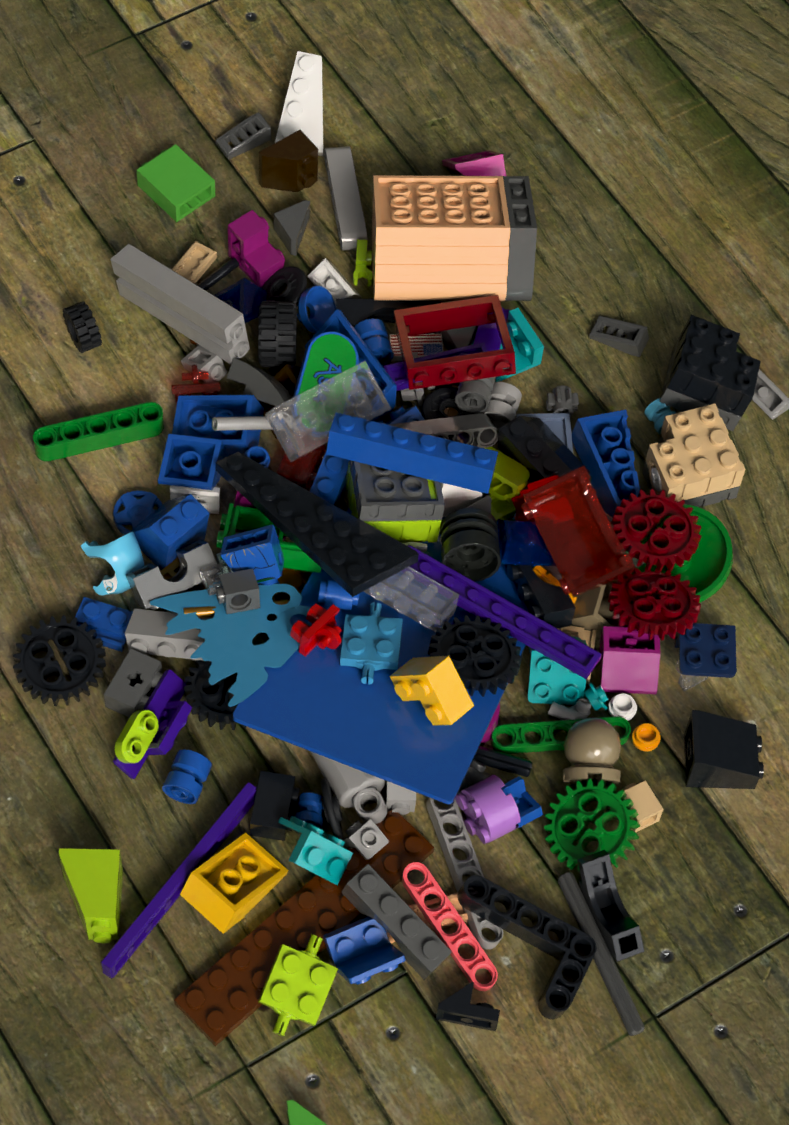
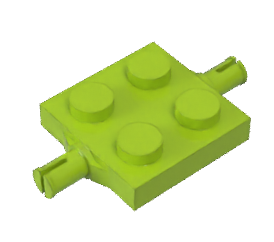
[258,935,338,1036]

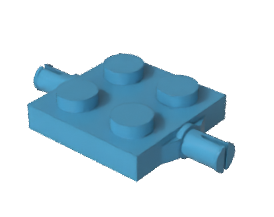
[340,602,403,685]

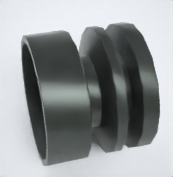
[440,508,501,582]

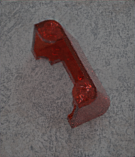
[521,466,635,598]

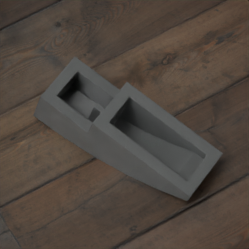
[227,358,293,411]

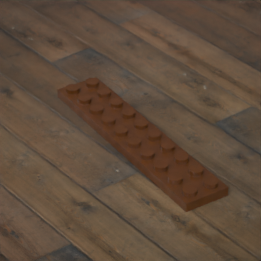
[174,809,434,1046]

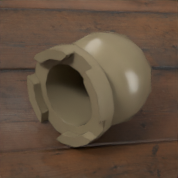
[563,717,621,786]

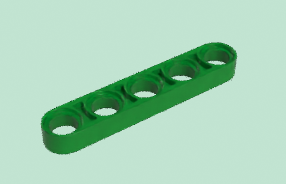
[491,717,631,754]

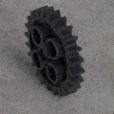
[13,615,107,706]
[428,615,522,697]
[184,660,246,730]

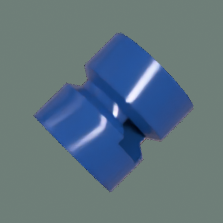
[354,319,394,366]
[162,749,212,804]

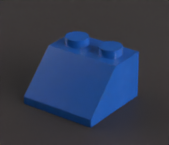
[158,434,225,490]

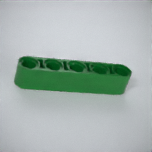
[33,402,164,461]

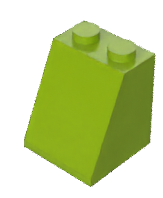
[59,848,123,943]

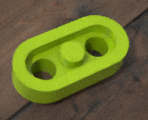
[115,710,159,763]

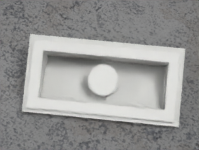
[307,258,361,305]

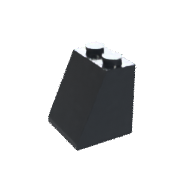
[684,710,764,789]

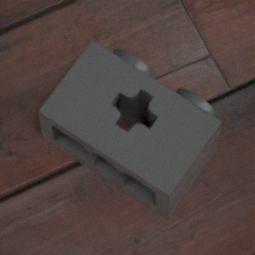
[104,649,163,718]

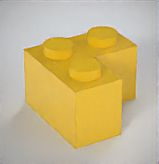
[390,656,474,725]

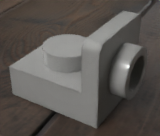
[181,345,227,388]

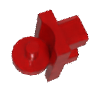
[290,603,341,657]

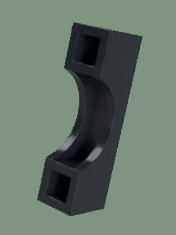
[336,298,441,334]
[499,526,576,629]

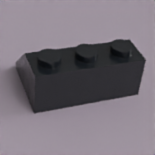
[497,416,590,491]

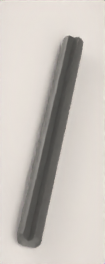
[558,872,645,1036]

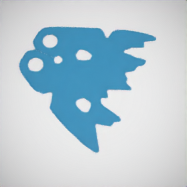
[150,584,312,707]

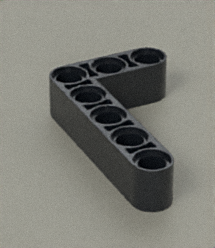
[457,875,597,1020]

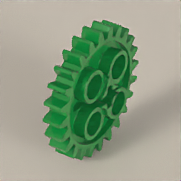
[544,779,640,872]

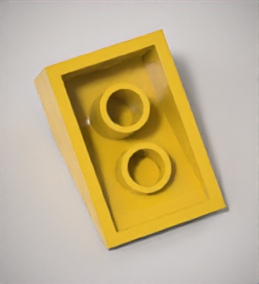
[180,832,289,934]

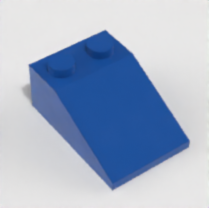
[172,395,264,457]

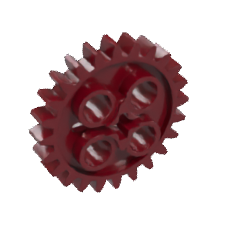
[611,489,701,572]
[608,566,701,641]

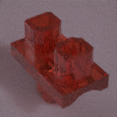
[172,364,221,403]

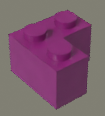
[228,210,285,289]

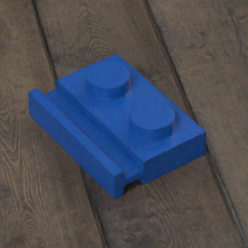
[75,597,133,652]

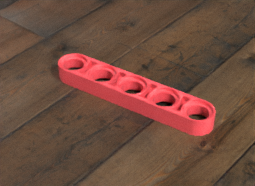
[402,862,498,991]

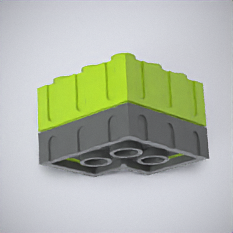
[345,460,445,543]

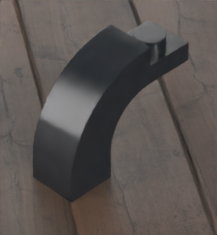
[577,850,645,962]

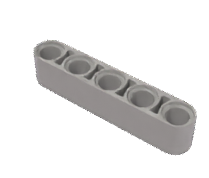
[324,146,368,251]

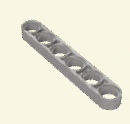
[426,797,504,949]

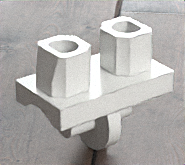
[170,484,220,514]

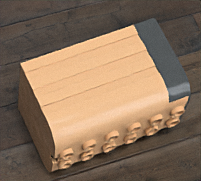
[372,175,537,301]

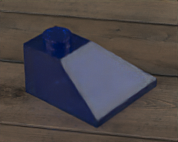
[213,278,267,324]
[497,519,558,566]

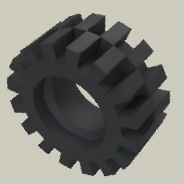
[63,301,102,353]

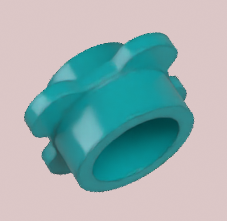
[584,682,609,711]

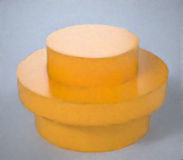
[632,723,661,751]

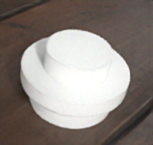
[608,693,637,721]

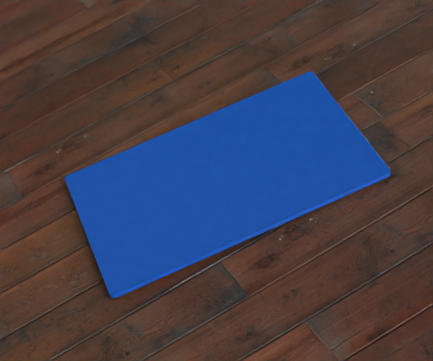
[233,508,548,804]

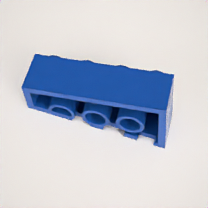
[572,409,640,524]

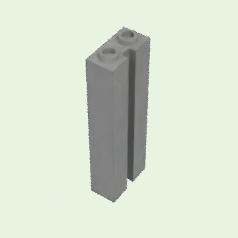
[110,244,250,364]

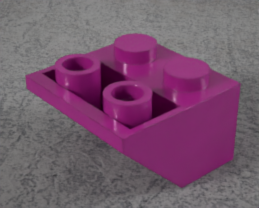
[599,626,660,694]

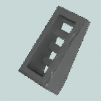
[215,112,271,160]
[589,315,649,357]

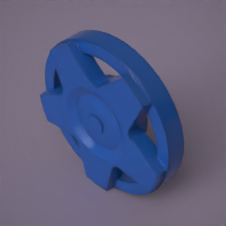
[113,491,163,535]

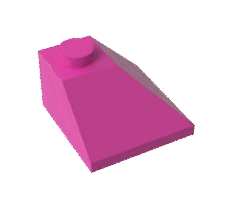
[442,150,506,176]

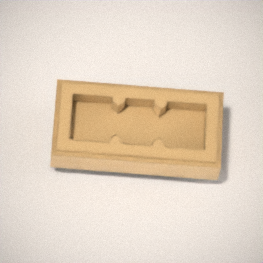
[171,241,217,284]

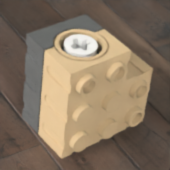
[642,404,745,507]

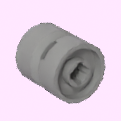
[481,382,522,431]

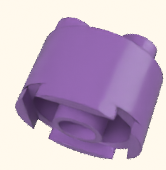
[455,775,521,844]

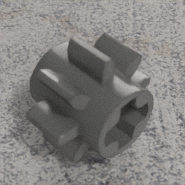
[546,386,579,417]

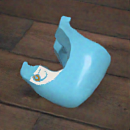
[81,531,144,596]

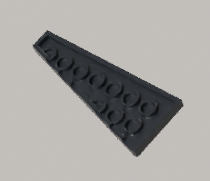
[216,452,419,597]

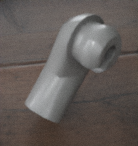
[548,698,591,720]

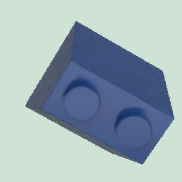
[127,494,210,570]

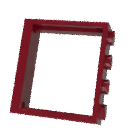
[394,295,516,390]

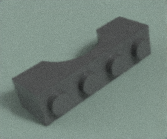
[341,864,452,980]

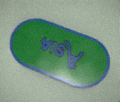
[291,332,359,437]

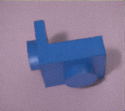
[501,776,543,828]

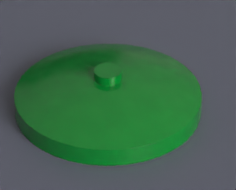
[622,504,733,603]

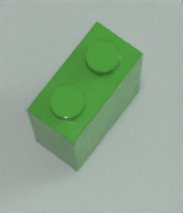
[137,144,215,222]

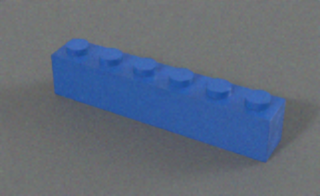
[326,412,498,494]

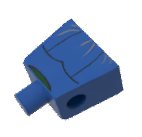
[221,524,284,585]

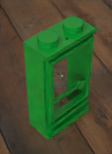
[216,503,321,573]

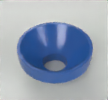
[297,286,336,333]

